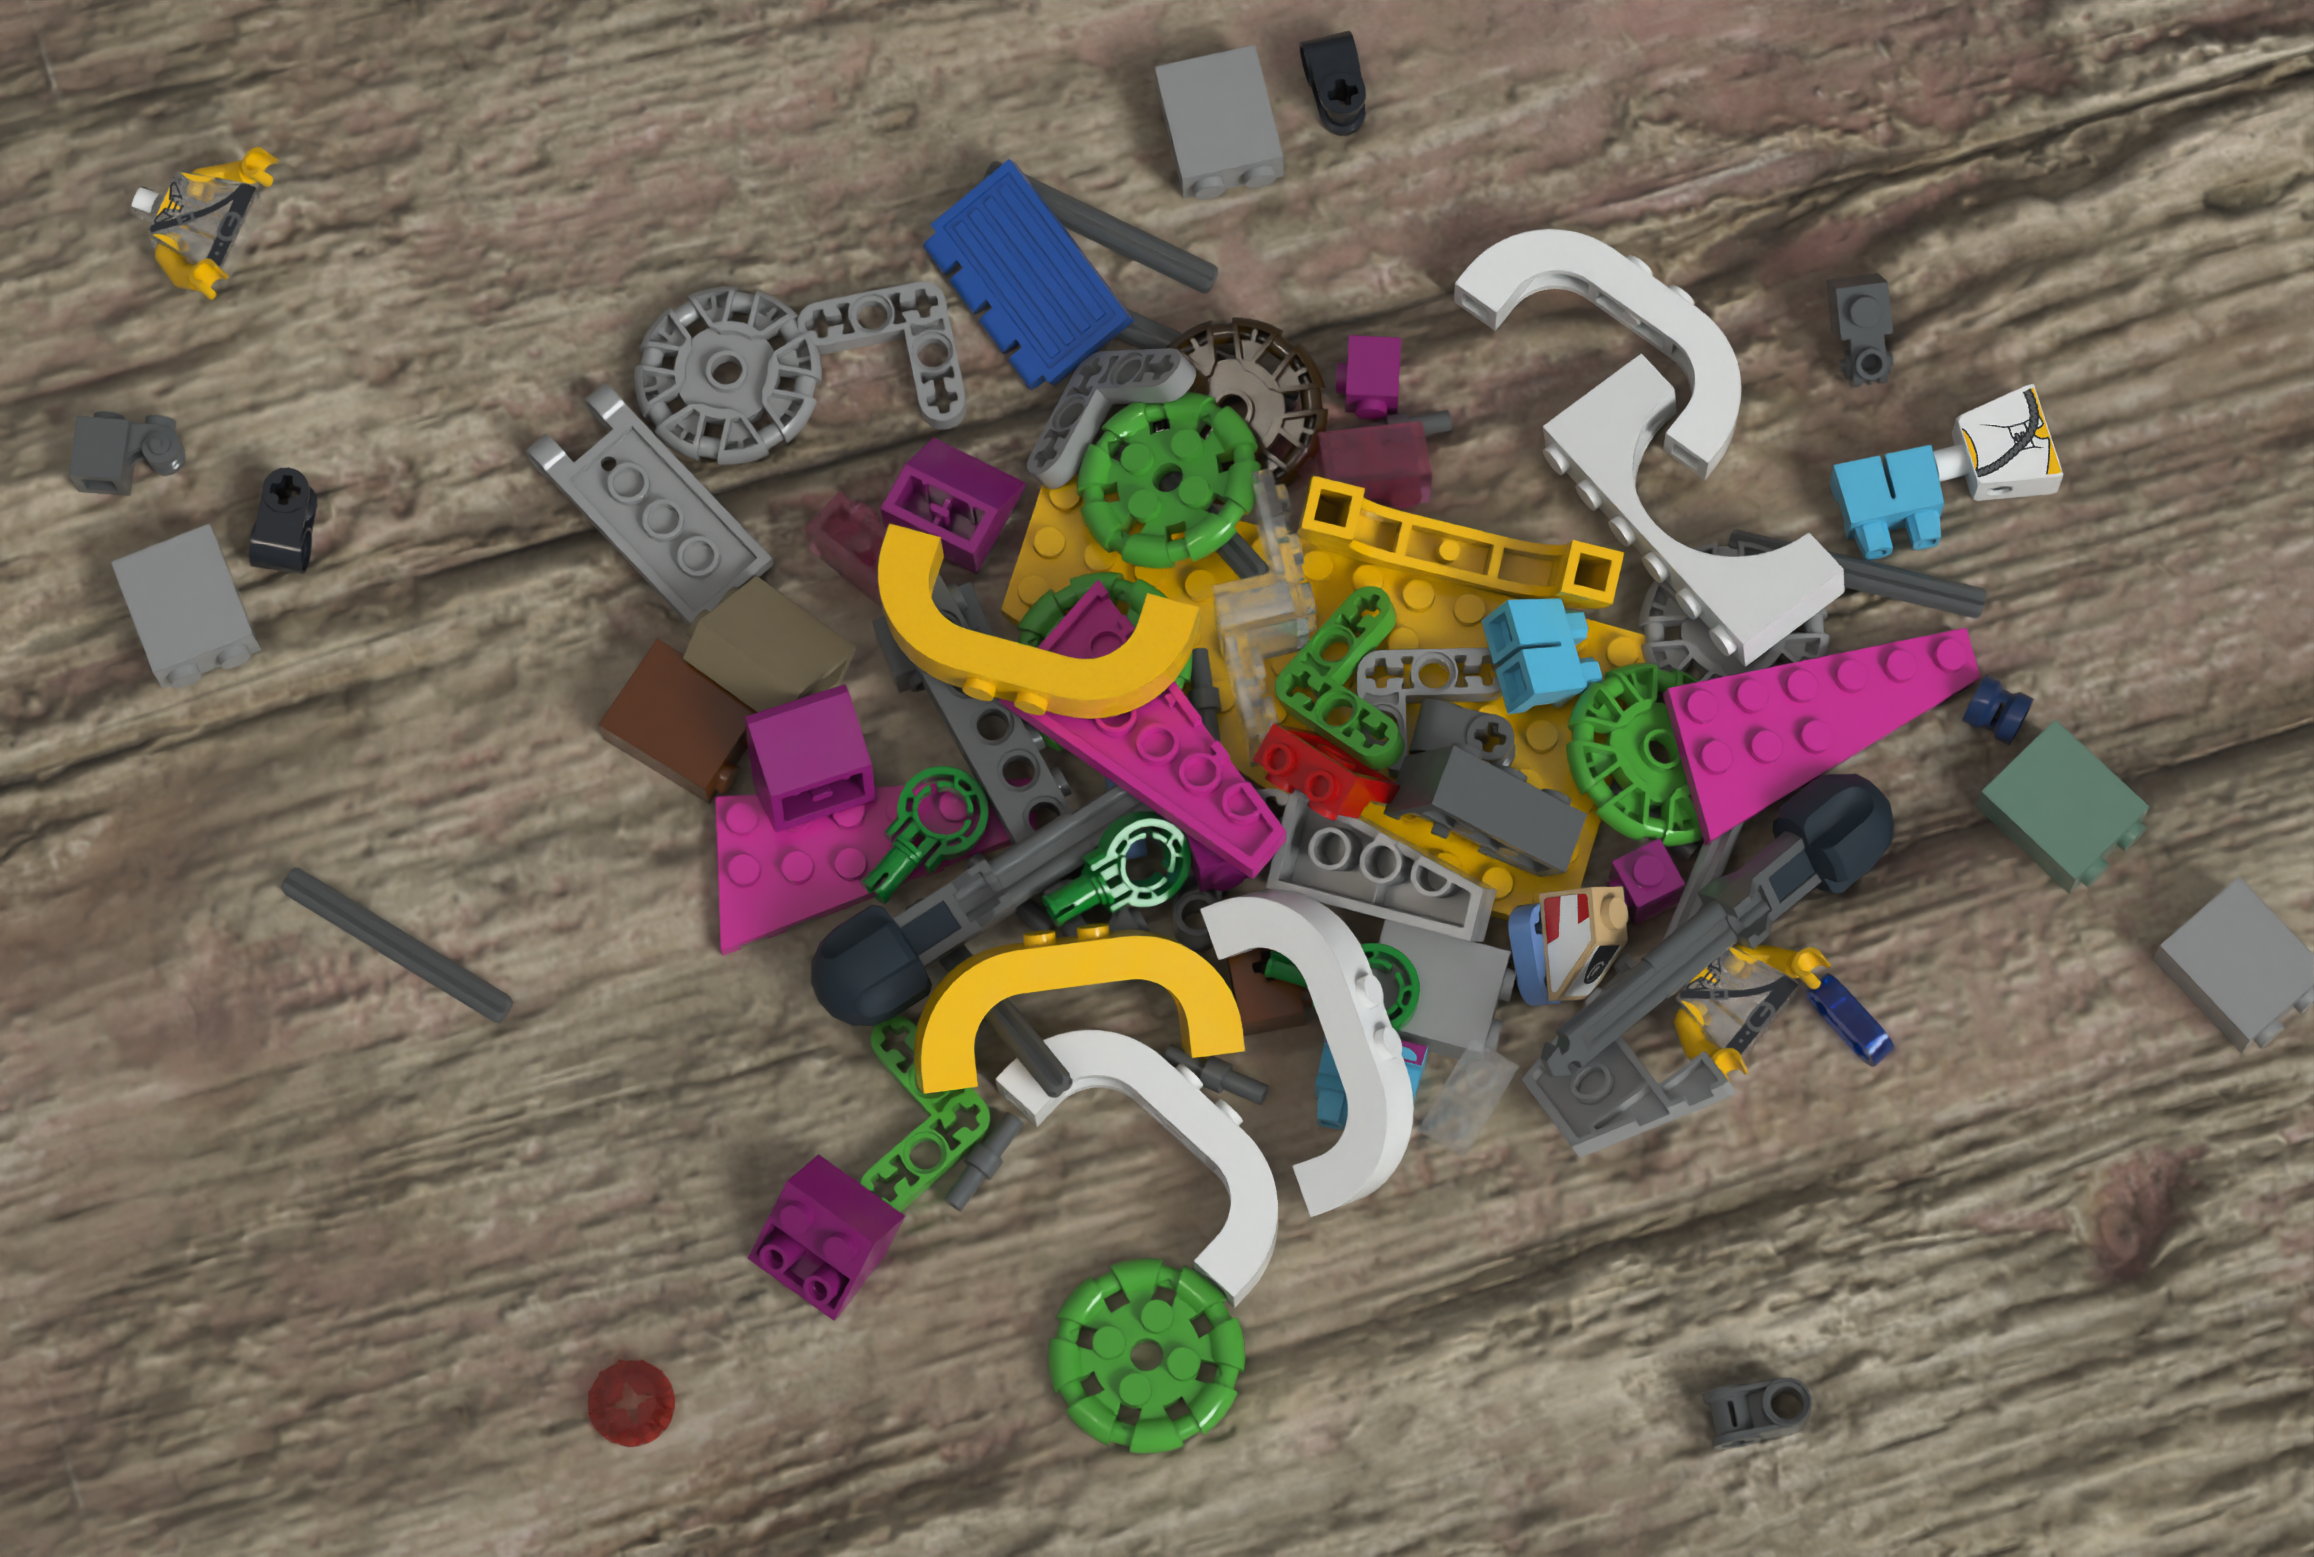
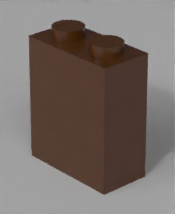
[598,639,758,804]

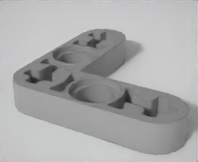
[797,282,967,430]
[1027,348,1196,490]
[1356,648,1503,806]

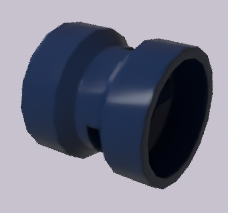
[1962,674,2034,745]

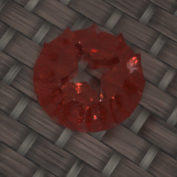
[588,1359,675,1447]

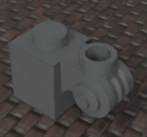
[1826,273,1894,388]
[69,411,186,496]

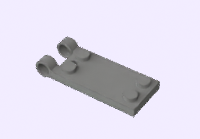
[525,383,774,626]

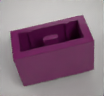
[880,437,1026,574]
[744,684,876,832]
[747,1154,906,1321]

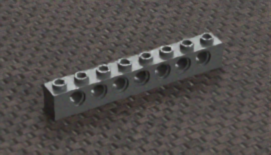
[882,573,1150,937]

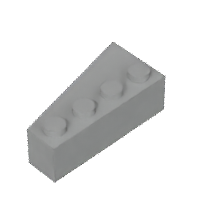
[1265,789,1497,942]

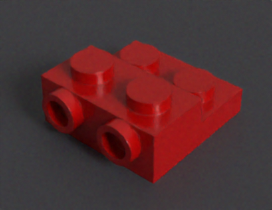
[1253,723,1400,821]

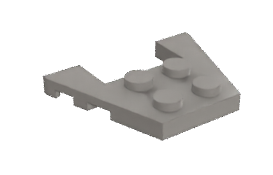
[1521,952,1736,1158]

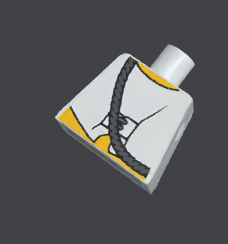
[1933,384,2063,501]

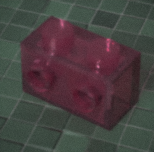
[1317,421,1432,508]
[804,491,887,608]

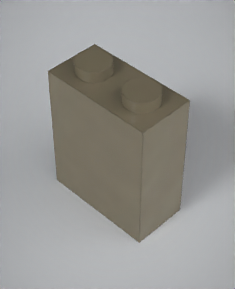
[683,576,857,712]

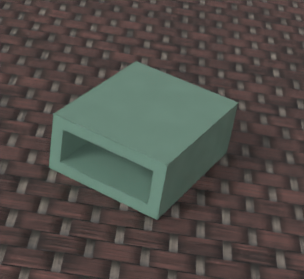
[1976,719,2149,894]

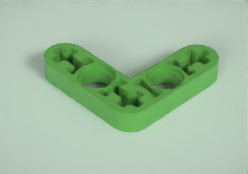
[1275,586,1405,769]
[860,1015,991,1212]

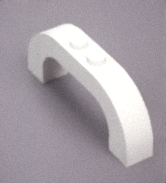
[1454,229,1741,480]
[1200,890,1414,1217]
[995,1030,1278,1308]

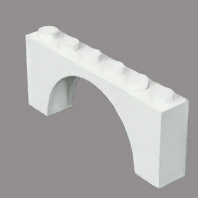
[1543,353,1845,667]

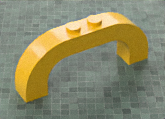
[1298,476,1624,609]
[878,523,1200,719]
[914,923,1245,1094]

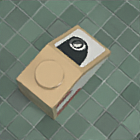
[1539,887,1628,1001]

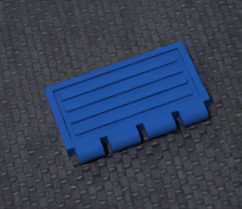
[923,159,1135,390]

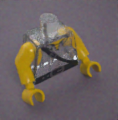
[131,147,279,300]
[1673,944,1831,1082]

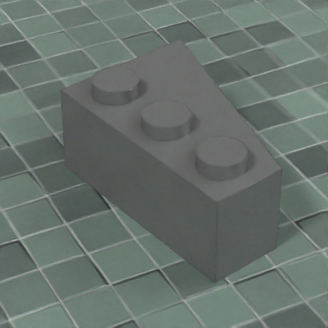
[1383,742,1587,877]

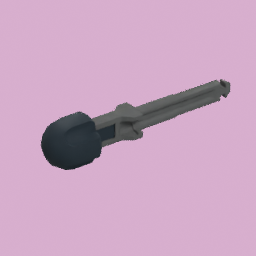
[1540,774,1894,1076]
[811,784,1157,1026]

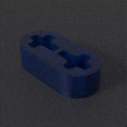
[1805,973,1895,1067]

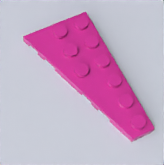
[998,579,1286,879]
[1663,628,1981,846]
[715,778,1037,956]

